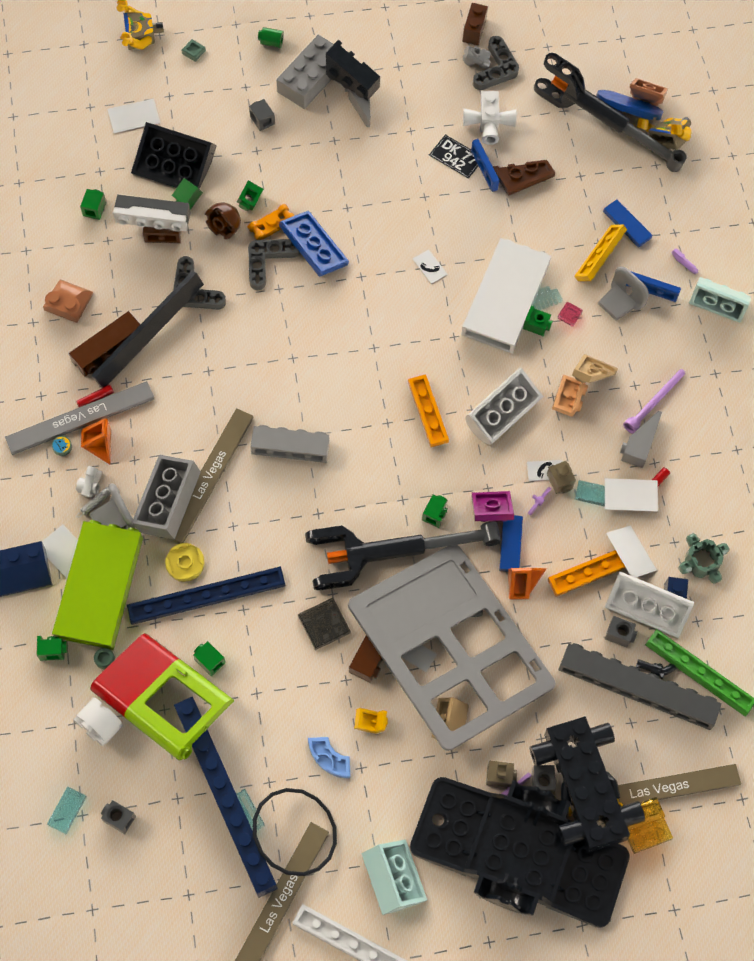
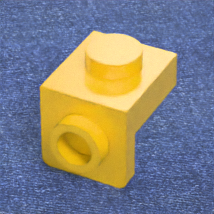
[354,708,388,734]

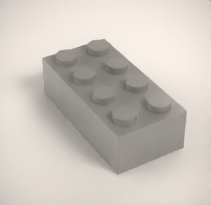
[276,35,334,109]
[132,455,201,540]

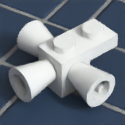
[463,91,517,145]

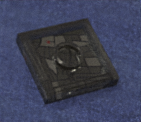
[298,598,351,650]

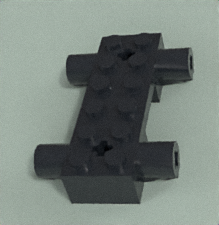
[529,716,645,853]

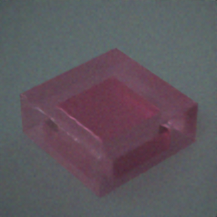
[557,302,583,327]

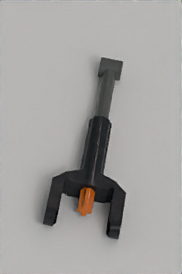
[534,53,687,172]
[305,521,501,590]

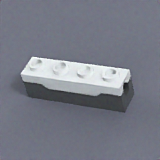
[113,194,191,232]

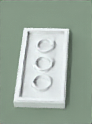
[605,572,694,638]

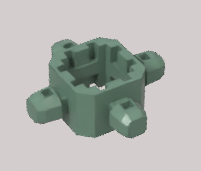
[678,533,730,584]

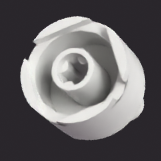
[73,697,123,746]

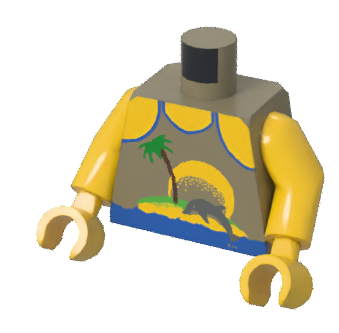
[116,0,164,50]
[637,117,692,150]

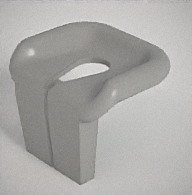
[598,266,649,320]
[89,483,135,529]

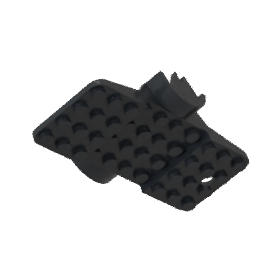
[410,777,630,928]

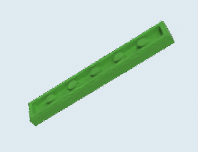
[645,629,754,717]

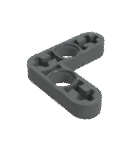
[473,36,519,90]
[248,239,300,290]
[173,256,226,310]

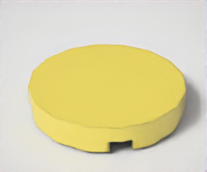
[165,543,205,582]

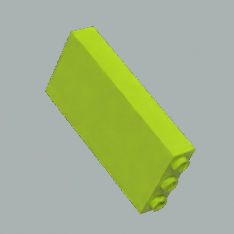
[52,520,143,650]

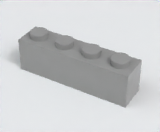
[250,425,330,463]

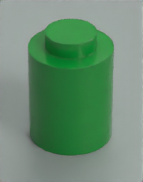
[258,27,284,48]

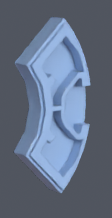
[308,737,350,778]

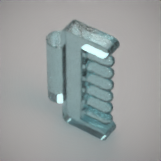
[532,286,563,310]

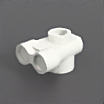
[76,466,102,499]

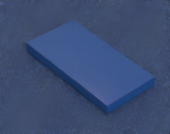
[279,210,349,277]

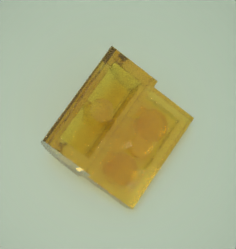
[627,797,673,854]

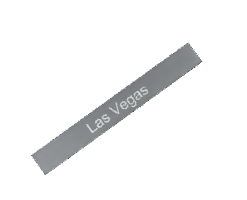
[5,381,154,455]

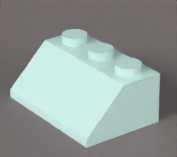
[689,277,751,323]
[361,840,427,915]

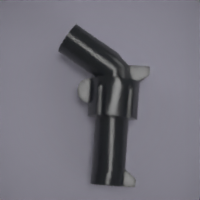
[636,659,677,679]

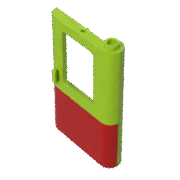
[90,633,234,761]

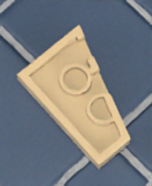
[572,354,618,383]

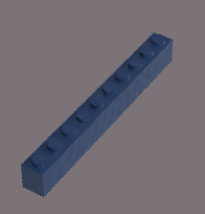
[174,696,278,898]

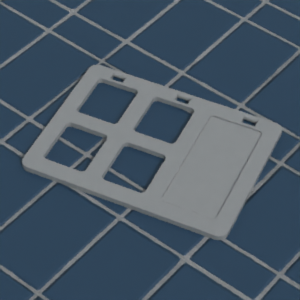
[348,545,555,751]

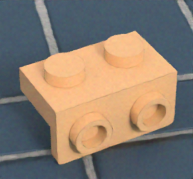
[552,375,588,417]

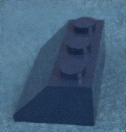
[0,541,52,597]

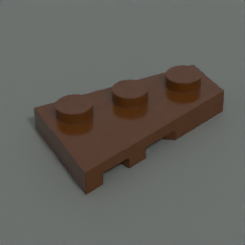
[493,160,555,196]

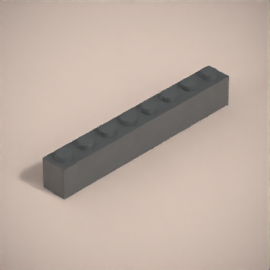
[558,643,722,730]

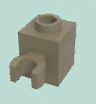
[547,461,576,494]
[486,760,517,788]

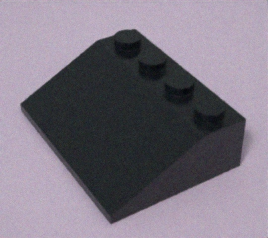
[131,122,217,189]

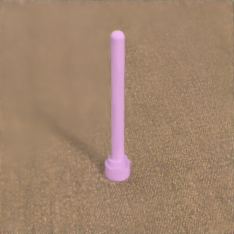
[623,369,685,434]

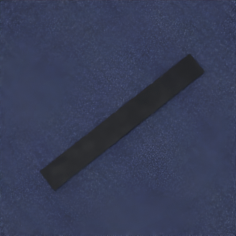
[91,271,204,388]

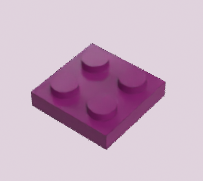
[472,491,514,522]

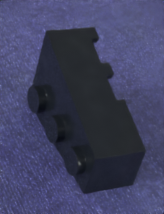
[326,39,380,101]

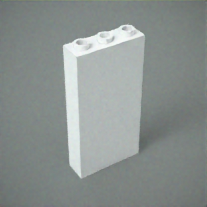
[461,238,551,354]

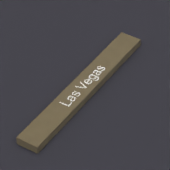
[167,408,253,544]
[618,764,741,805]
[235,822,329,961]

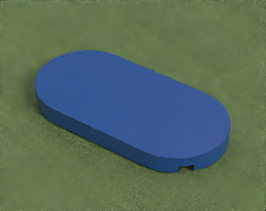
[596,90,663,120]

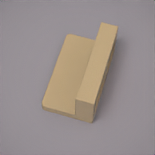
[431,697,469,739]

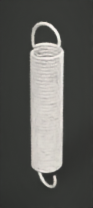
[76,487,111,518]

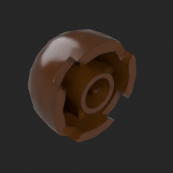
[205,202,241,239]

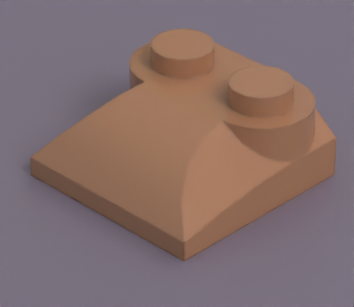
[630,78,668,106]
[43,279,93,323]

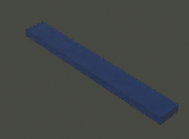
[127,566,286,625]

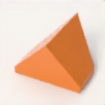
[81,418,111,464]
[508,568,547,599]

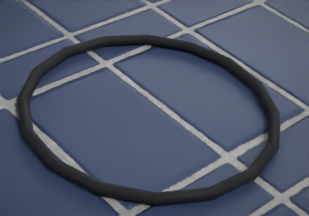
[253,788,337,876]

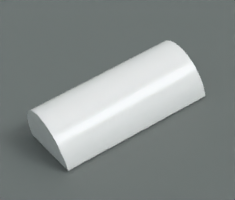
[465,368,543,445]

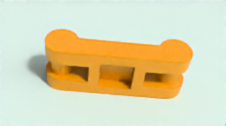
[247,204,294,240]

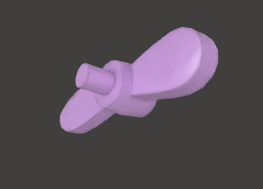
[528,487,552,515]

